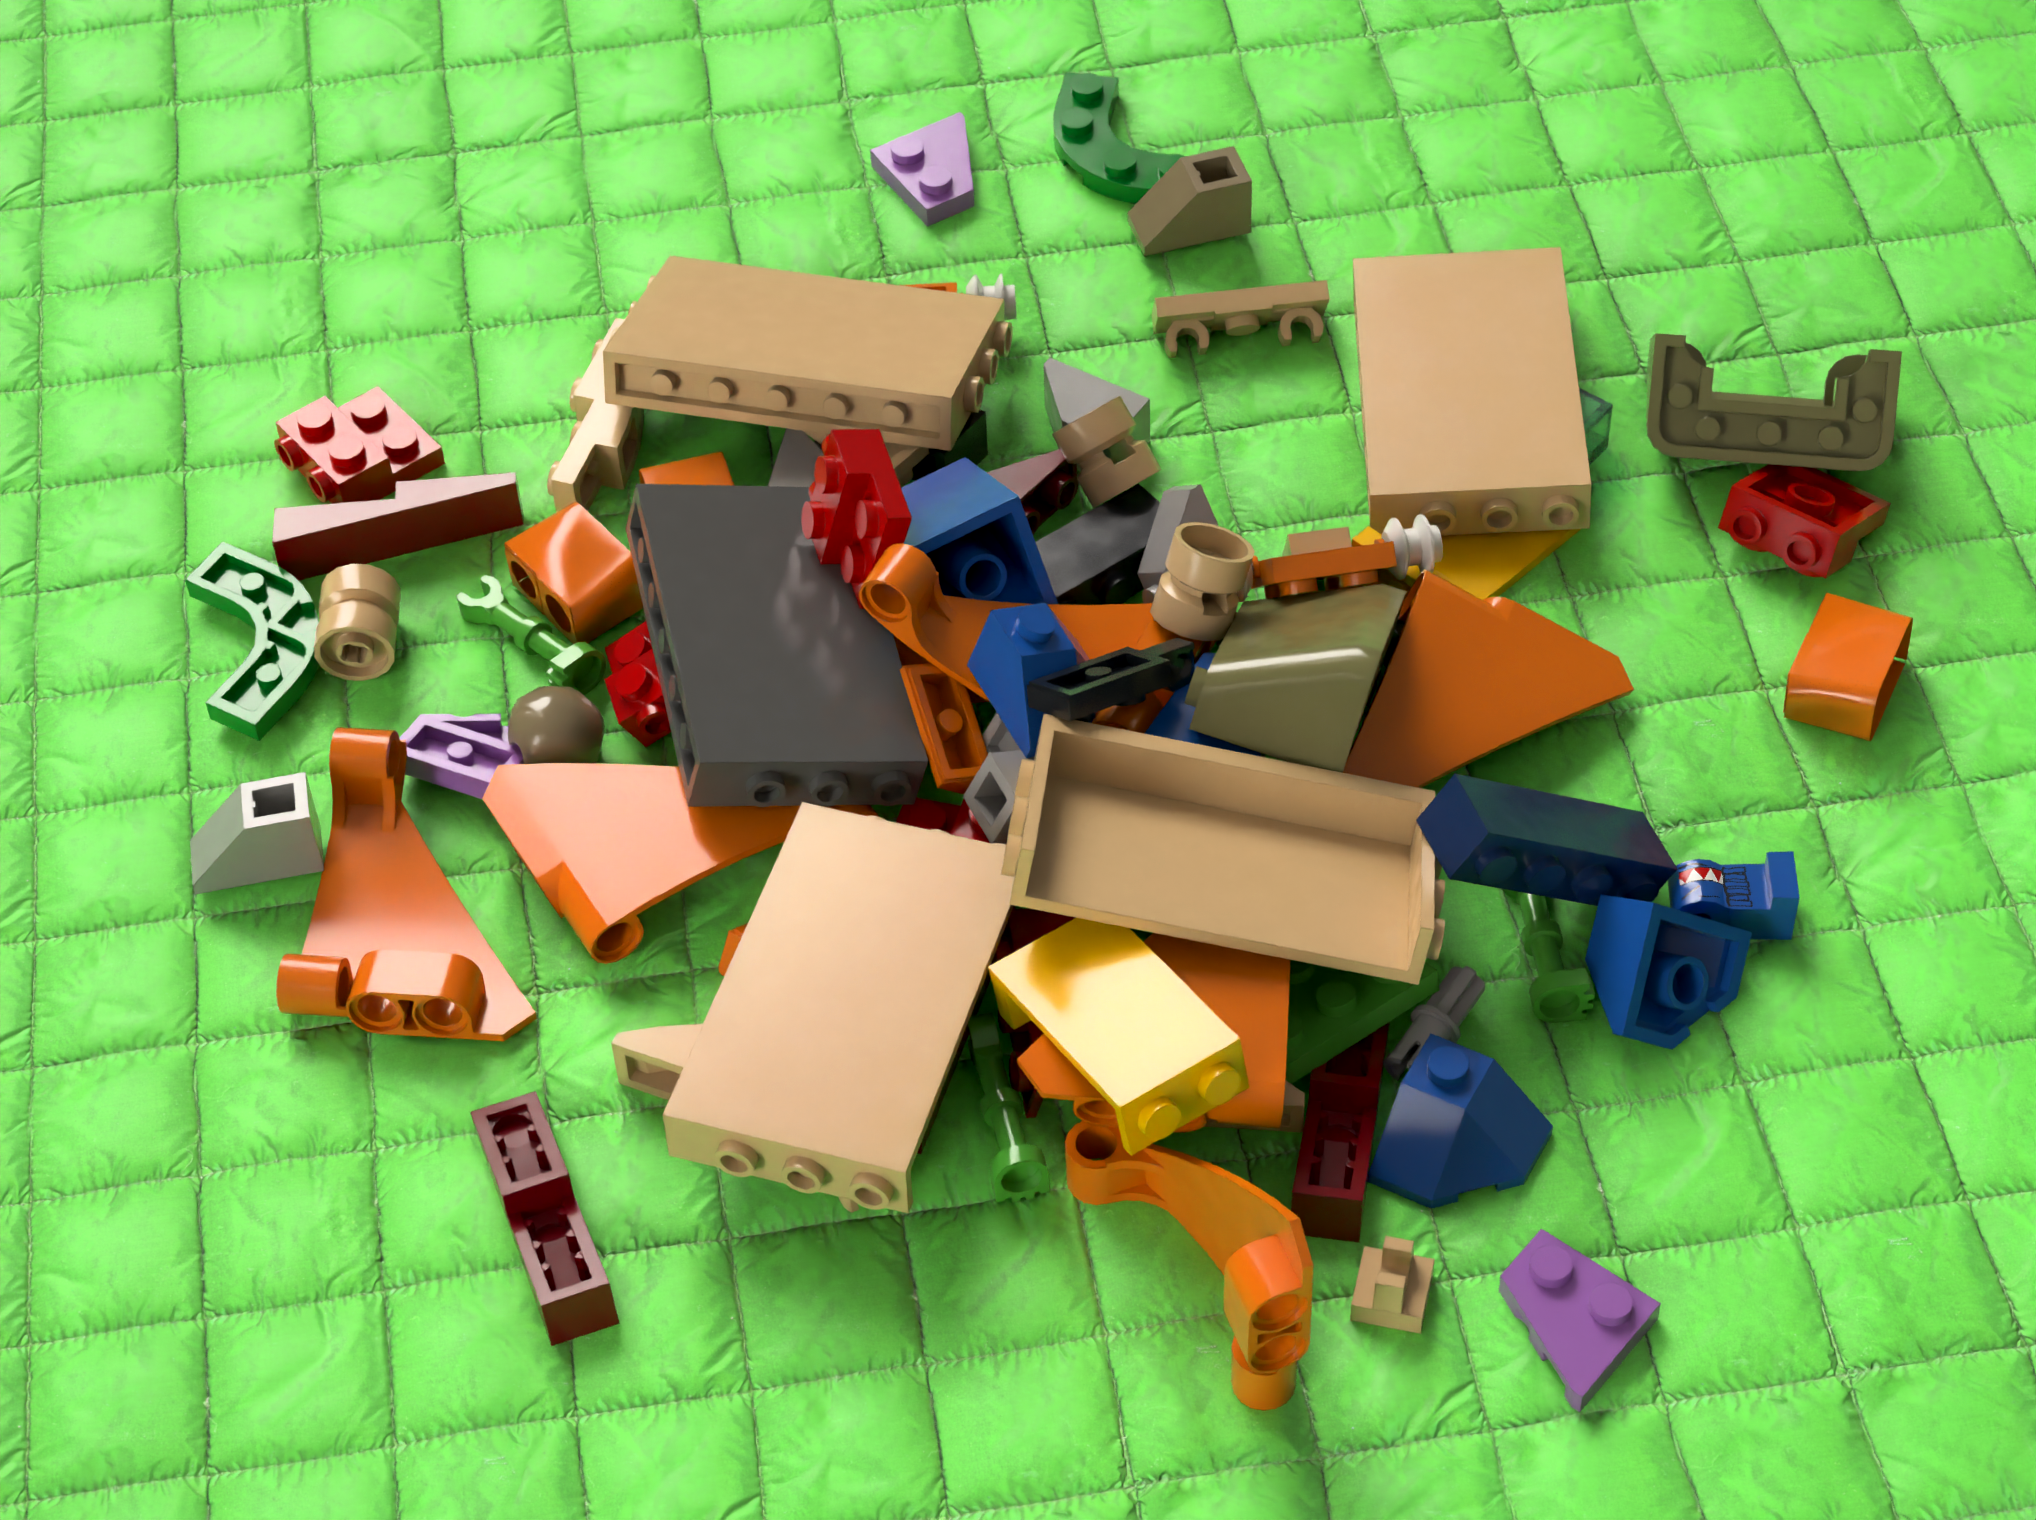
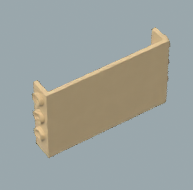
[1353,247,1592,536]
[603,255,1013,451]
[1001,714,1445,985]
[662,802,1014,1214]

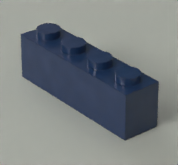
[1416,774,1677,906]

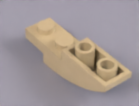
[547,318,644,512]

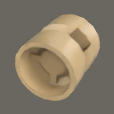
[1052,396,1162,508]
[1150,522,1255,641]
[314,564,401,681]

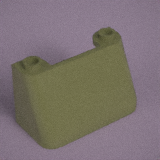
[1646,333,1902,471]
[1185,583,1407,773]

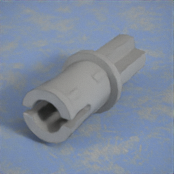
[1384,966,1485,1081]

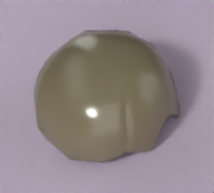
[508,686,605,764]

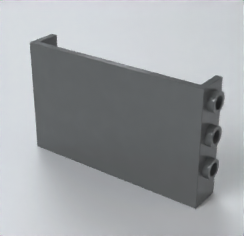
[626,484,929,807]

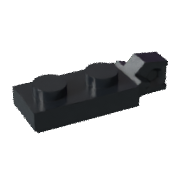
[1027,638,1195,722]

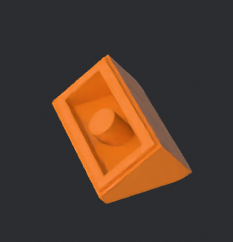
[900,663,988,794]

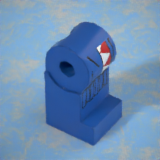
[1668,851,1800,940]

